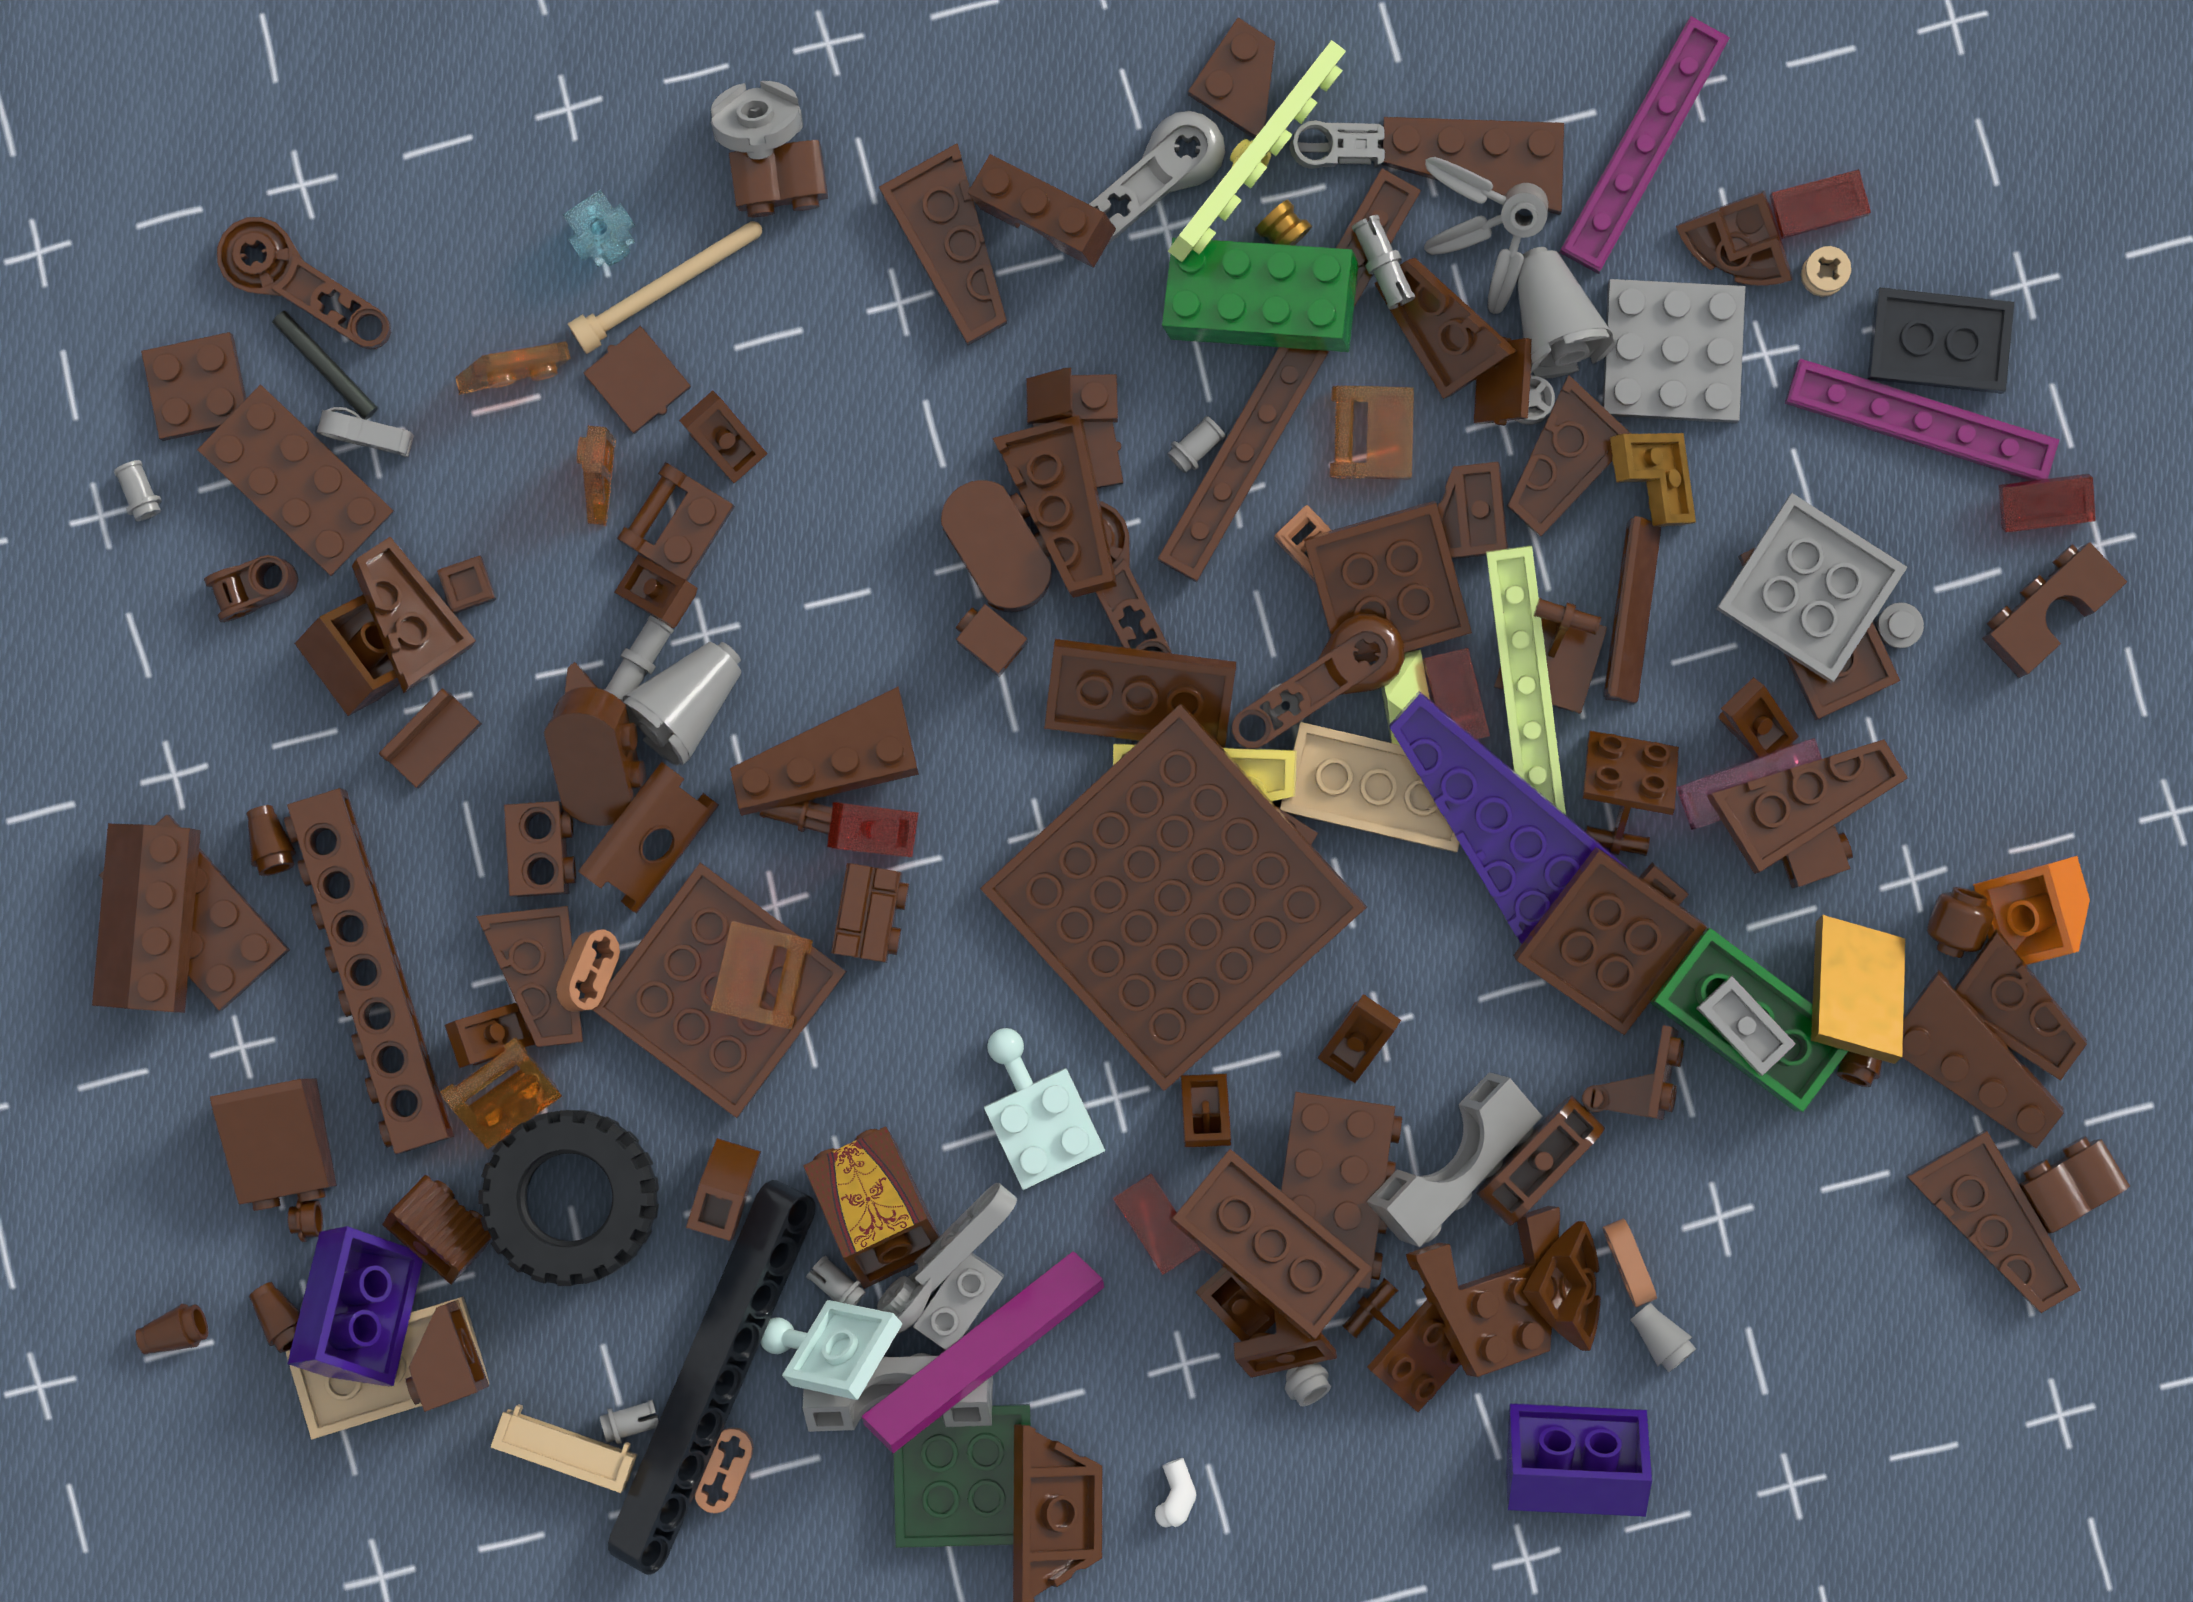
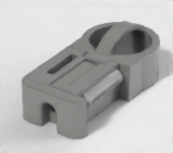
[1290,120,1385,169]
[316,407,414,457]

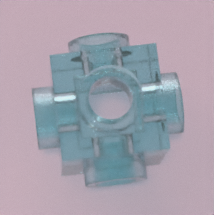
[563,190,635,267]

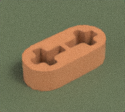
[556,929,620,1012]
[1602,1218,1657,1308]
[695,1427,754,1513]

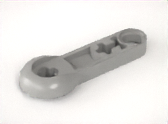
[1089,111,1225,245]
[877,1183,1017,1334]

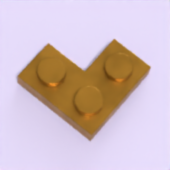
[1610,433,1696,526]

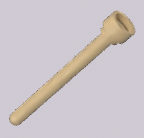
[568,221,762,355]

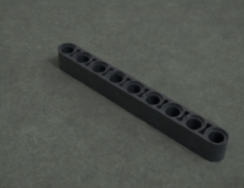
[608,1180,815,1575]

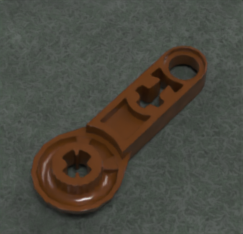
[217,217,391,349]
[1095,501,1171,653]
[1232,614,1405,748]

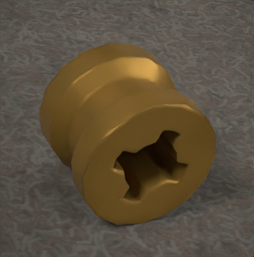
[1255,200,1312,246]

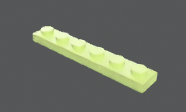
[1168,40,1346,262]
[1486,546,1566,814]

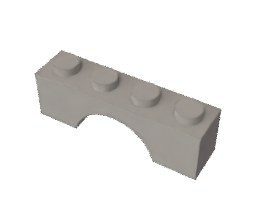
[1367,1072,1543,1247]
[802,1353,993,1432]

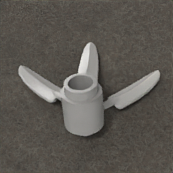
[1424,157,1548,314]

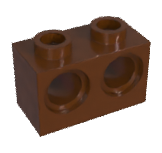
[504,801,576,898]

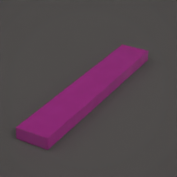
[1559,16,1730,274]
[1785,359,2059,484]
[862,1251,1104,1453]

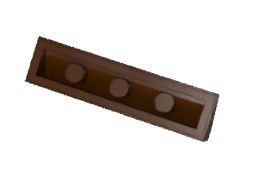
[1603,516,1661,703]

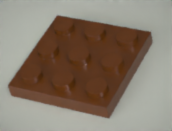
[1303,501,1472,663]
[1513,847,1707,1035]

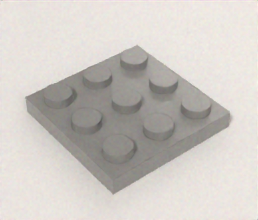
[1602,279,1745,423]
[1716,493,1907,683]

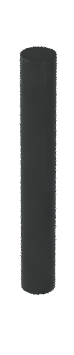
[272,310,378,420]

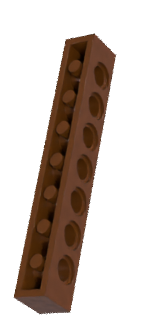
[284,788,454,1154]

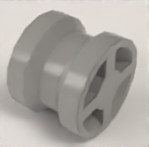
[1515,375,1555,425]

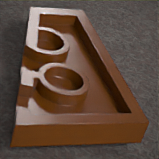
[352,537,476,693]
[1954,929,2087,1081]

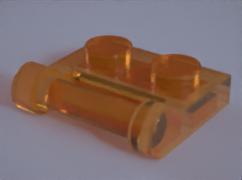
[1330,386,1414,480]
[710,921,813,1030]
[440,1037,562,1149]

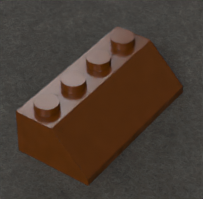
[92,823,201,1013]

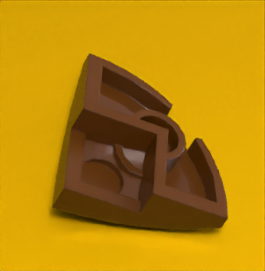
[1676,190,1793,286]
[1523,1221,1601,1351]

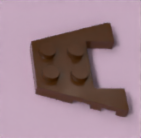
[1406,1206,1560,1377]

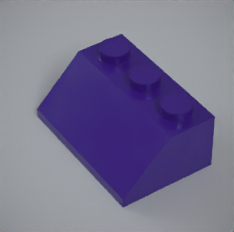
[287,1226,423,1387]
[1506,1404,1652,1517]

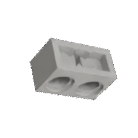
[913,1252,1004,1350]

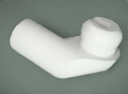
[1155,1458,1197,1528]

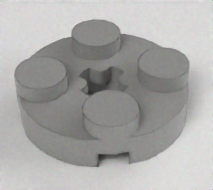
[711,81,803,159]

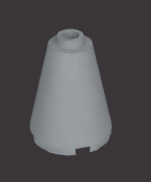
[1517,247,1615,379]
[621,642,741,766]

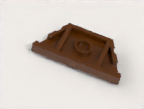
[1013,1424,1102,1602]

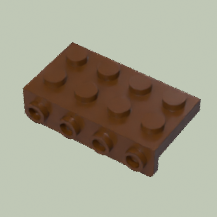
[1281,1092,1402,1289]

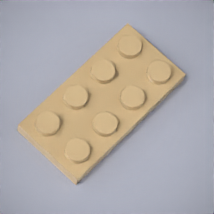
[1280,722,1459,853]
[285,1296,490,1440]

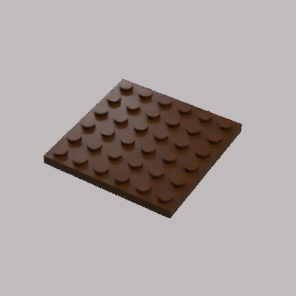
[980,704,1367,1091]

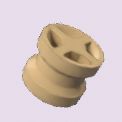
[1801,246,1851,297]

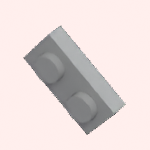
[1697,976,1796,1076]

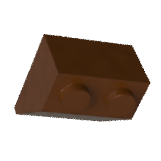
[294,595,400,716]
[406,1300,489,1412]

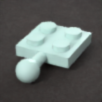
[984,1028,1105,1190]
[760,1300,902,1400]

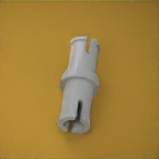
[1352,215,1415,310]
[604,615,674,700]

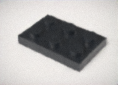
[1867,287,2014,394]

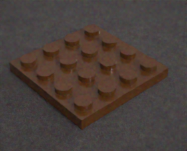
[592,862,847,1118]

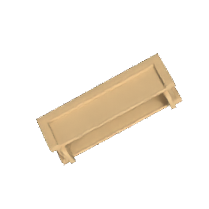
[491,1404,638,1493]

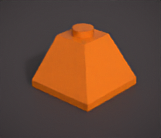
[1973,856,2090,965]

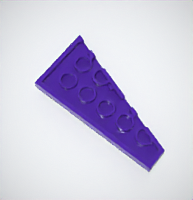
[1389,691,1628,944]

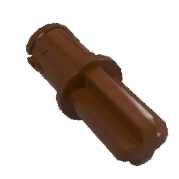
[760,799,852,839]

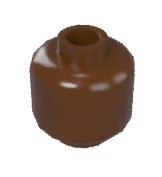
[1927,887,1994,958]

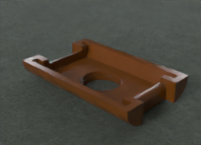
[578,762,719,914]

